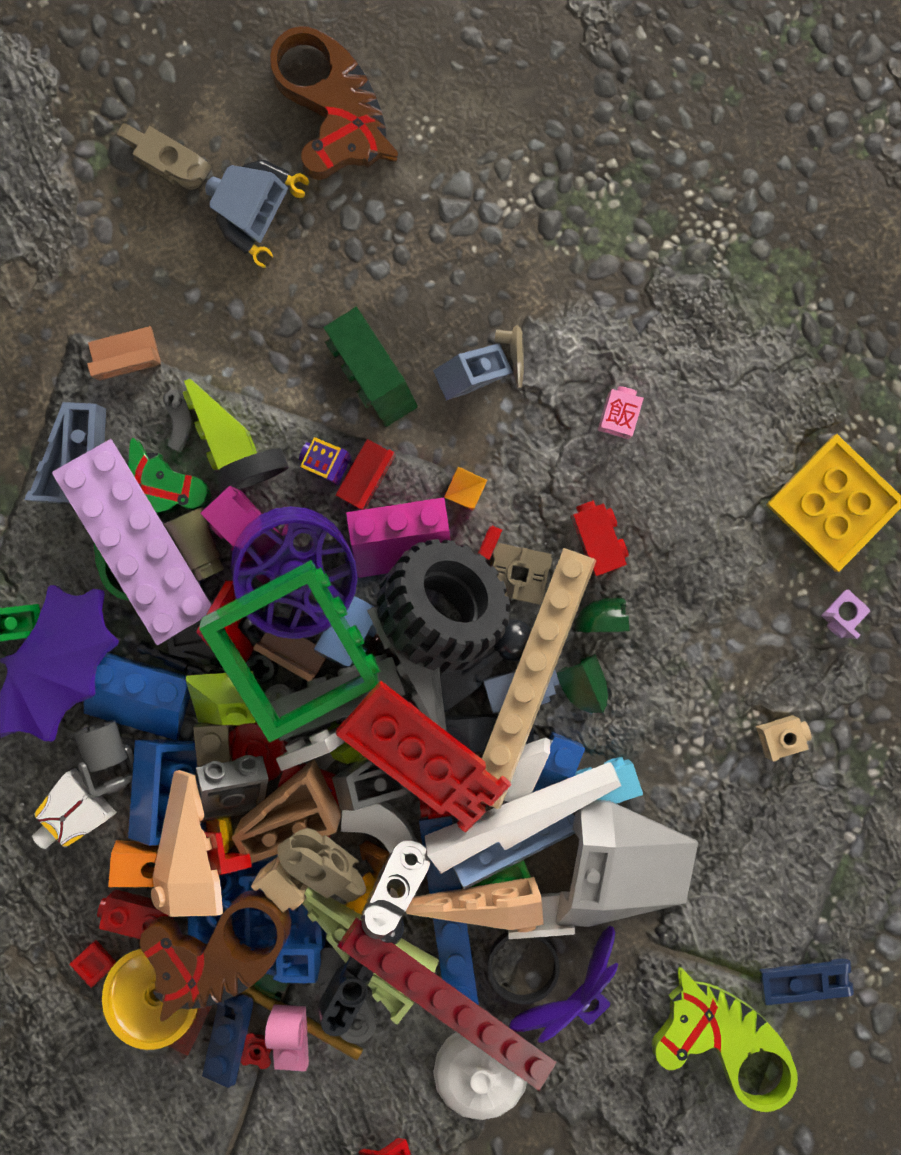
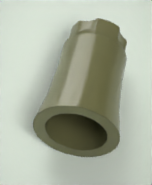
[163,507,224,581]

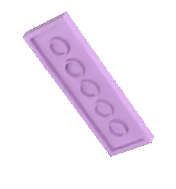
[52,439,212,645]

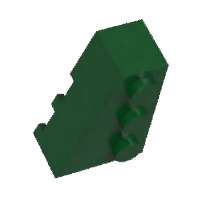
[323,306,418,427]

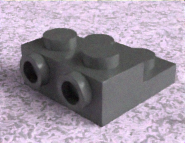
[195,755,268,823]

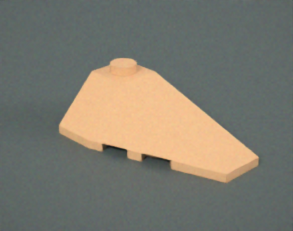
[151,770,223,917]
[406,877,544,932]

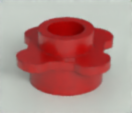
[241,1033,272,1069]

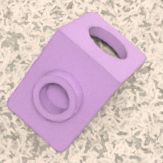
[821,590,870,639]

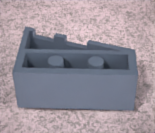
[24,402,106,504]

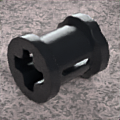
[246,654,278,684]

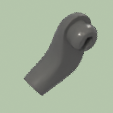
[163,390,195,453]

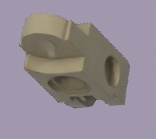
[116,123,212,190]
[277,828,366,903]

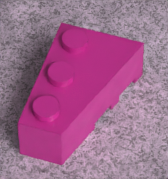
[200,486,281,585]

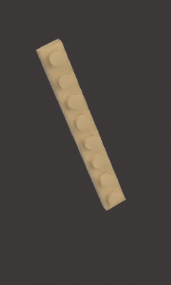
[481,548,596,809]

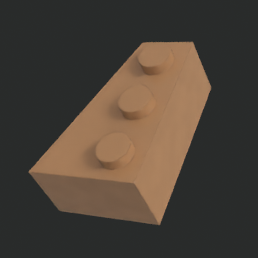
[232,759,342,863]

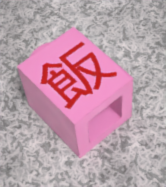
[598,386,644,439]

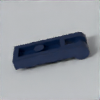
[759,959,854,1005]
[202,995,254,1088]

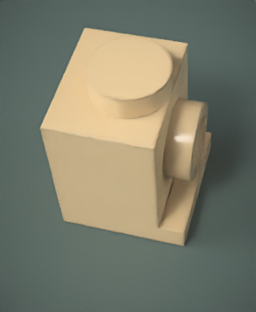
[756,715,812,761]
[251,857,308,912]

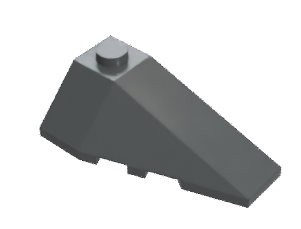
[367,606,447,731]

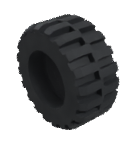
[376,539,510,672]

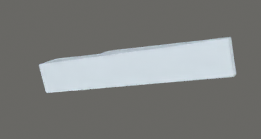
[425,762,621,873]

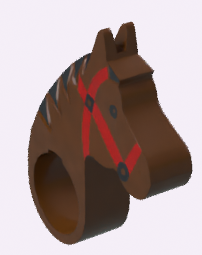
[270,26,398,180]
[140,890,291,1022]

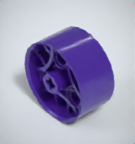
[231,506,358,639]

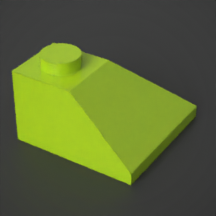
[186,671,257,725]

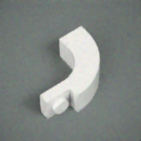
[341,801,417,898]

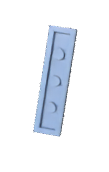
[453,813,575,890]

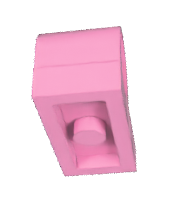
[265,1005,309,1071]

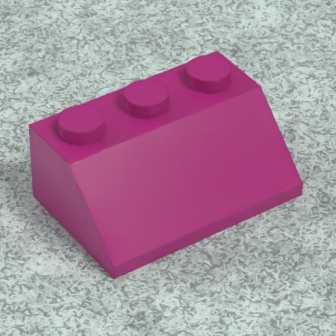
[346,497,451,578]

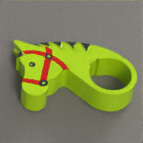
[652,967,798,1112]

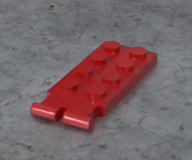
[336,681,511,832]

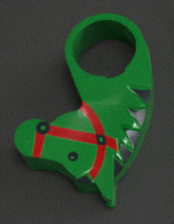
[94,438,211,601]

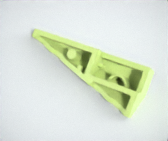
[302,887,439,1025]

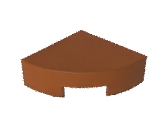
[359,840,390,879]

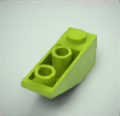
[183,379,258,470]

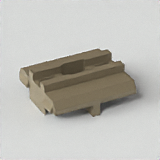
[493,543,552,605]

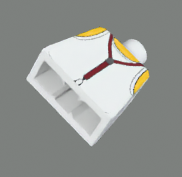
[32,768,117,849]

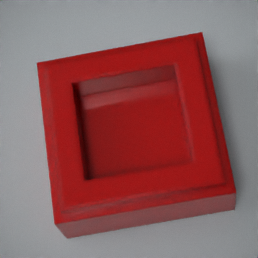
[478,525,502,561]
[69,940,116,988]

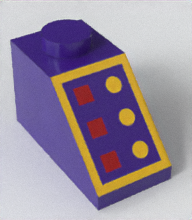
[299,437,352,486]

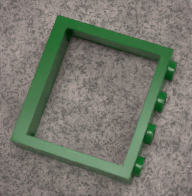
[199,560,381,743]

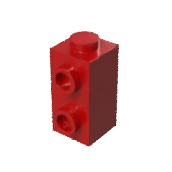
[570,500,629,576]
[97,889,174,939]

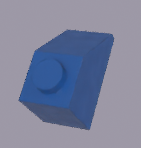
[532,732,585,793]

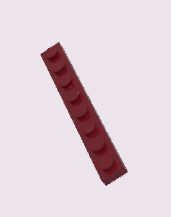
[337,917,557,1091]

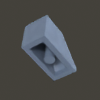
[433,343,513,400]

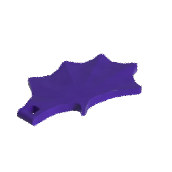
[0,585,119,742]

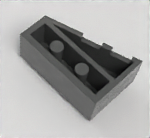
[332,756,412,811]

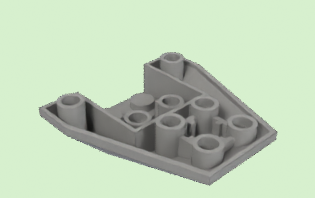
[555,800,698,927]

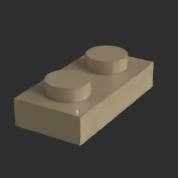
[193,723,232,767]

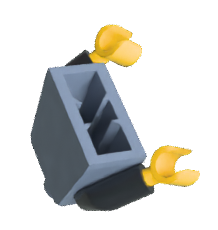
[205,160,309,268]

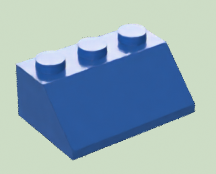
[84,652,191,740]
[128,739,207,846]

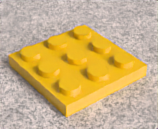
[766,434,901,572]

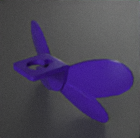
[509,926,618,1043]

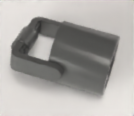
[74,720,134,796]

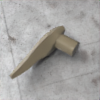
[495,325,524,388]

